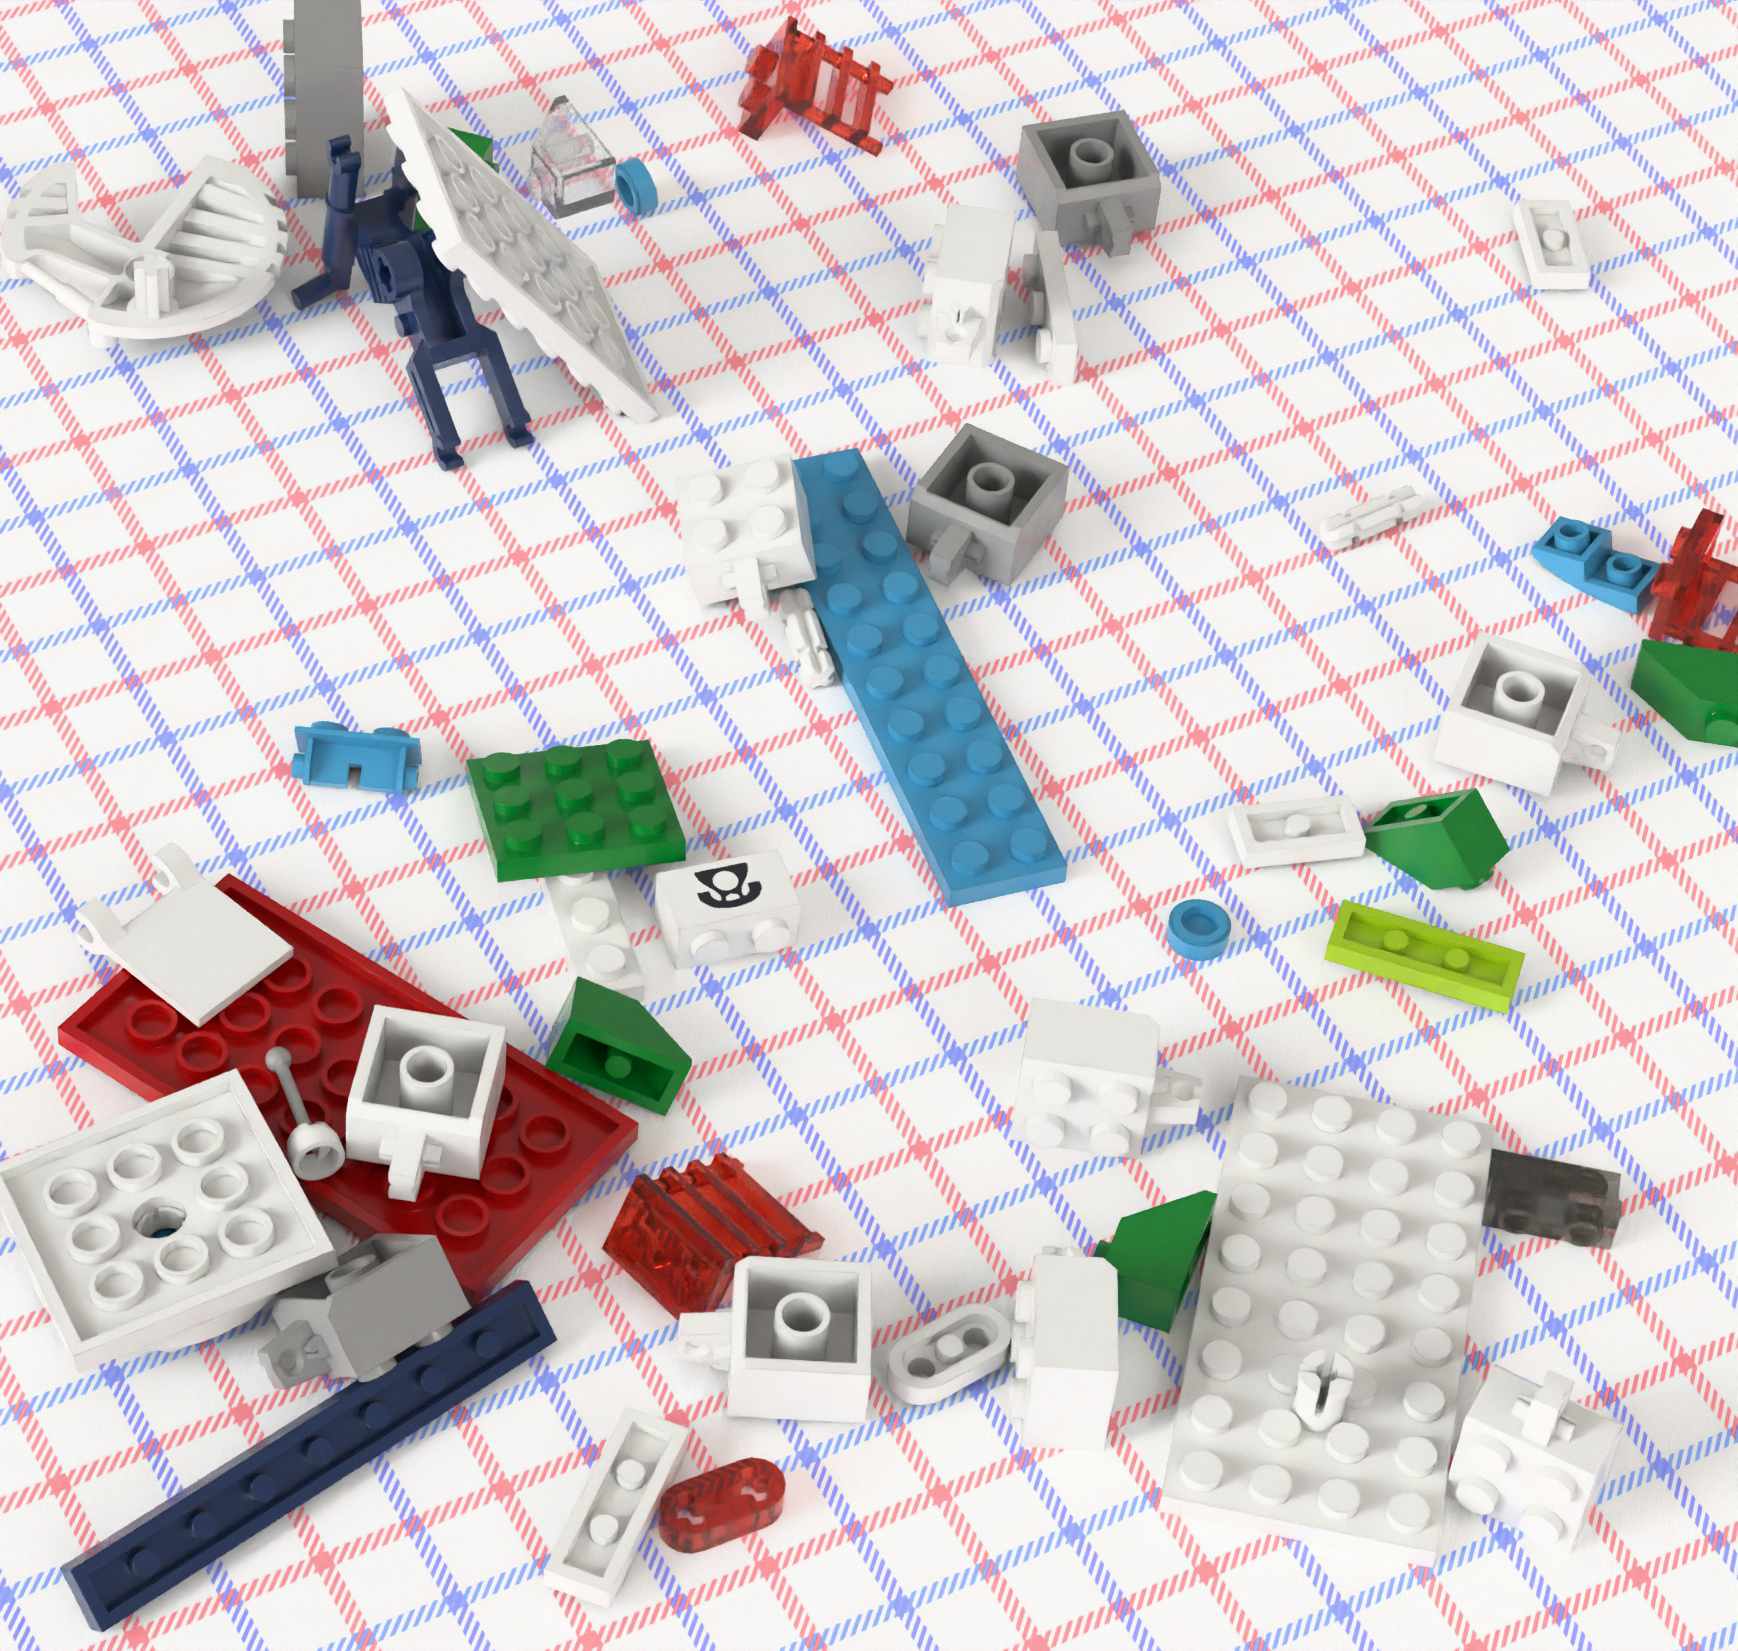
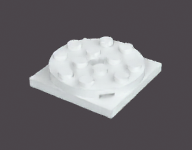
[0,1068,339,1374]

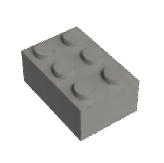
[283,0,364,198]

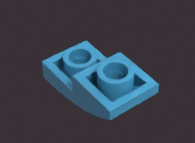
[1532,516,1665,615]

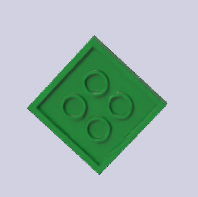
[466,739,686,883]

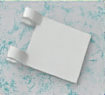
[75,842,293,1028]

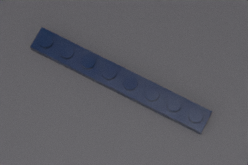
[60,1279,558,1633]

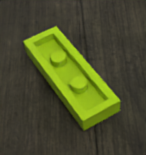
[1324,899,1526,1014]

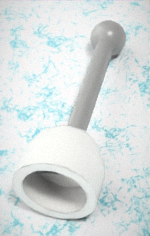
[265,1046,345,1181]

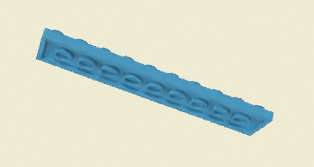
[793,447,1068,908]

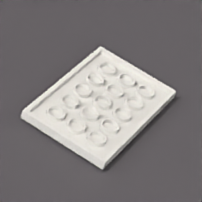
[383,85,659,425]

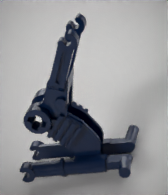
[291,134,534,471]

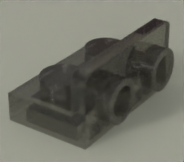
[1482,1149,1623,1250]

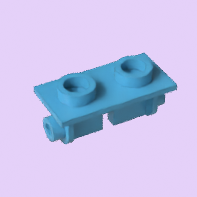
[291,721,422,795]

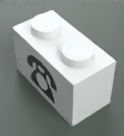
[654,848,801,971]

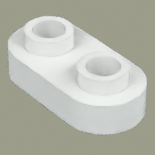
[886,1303,1011,1405]

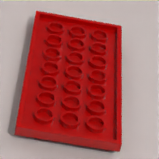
[57,873,639,1307]

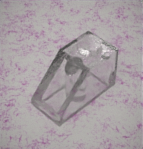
[526,95,616,220]

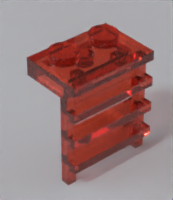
[737,15,894,157]
[1648,508,1738,653]
[602,1152,825,1322]

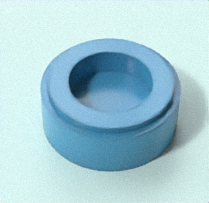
[613,157,658,216]
[1166,899,1231,961]

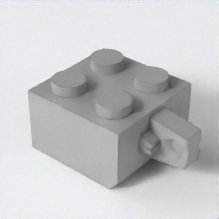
[1016,110,1161,258]
[905,422,1070,587]
[257,1233,471,1390]

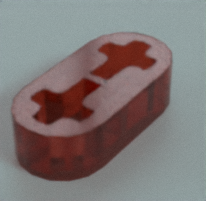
[658,1457,786,1554]

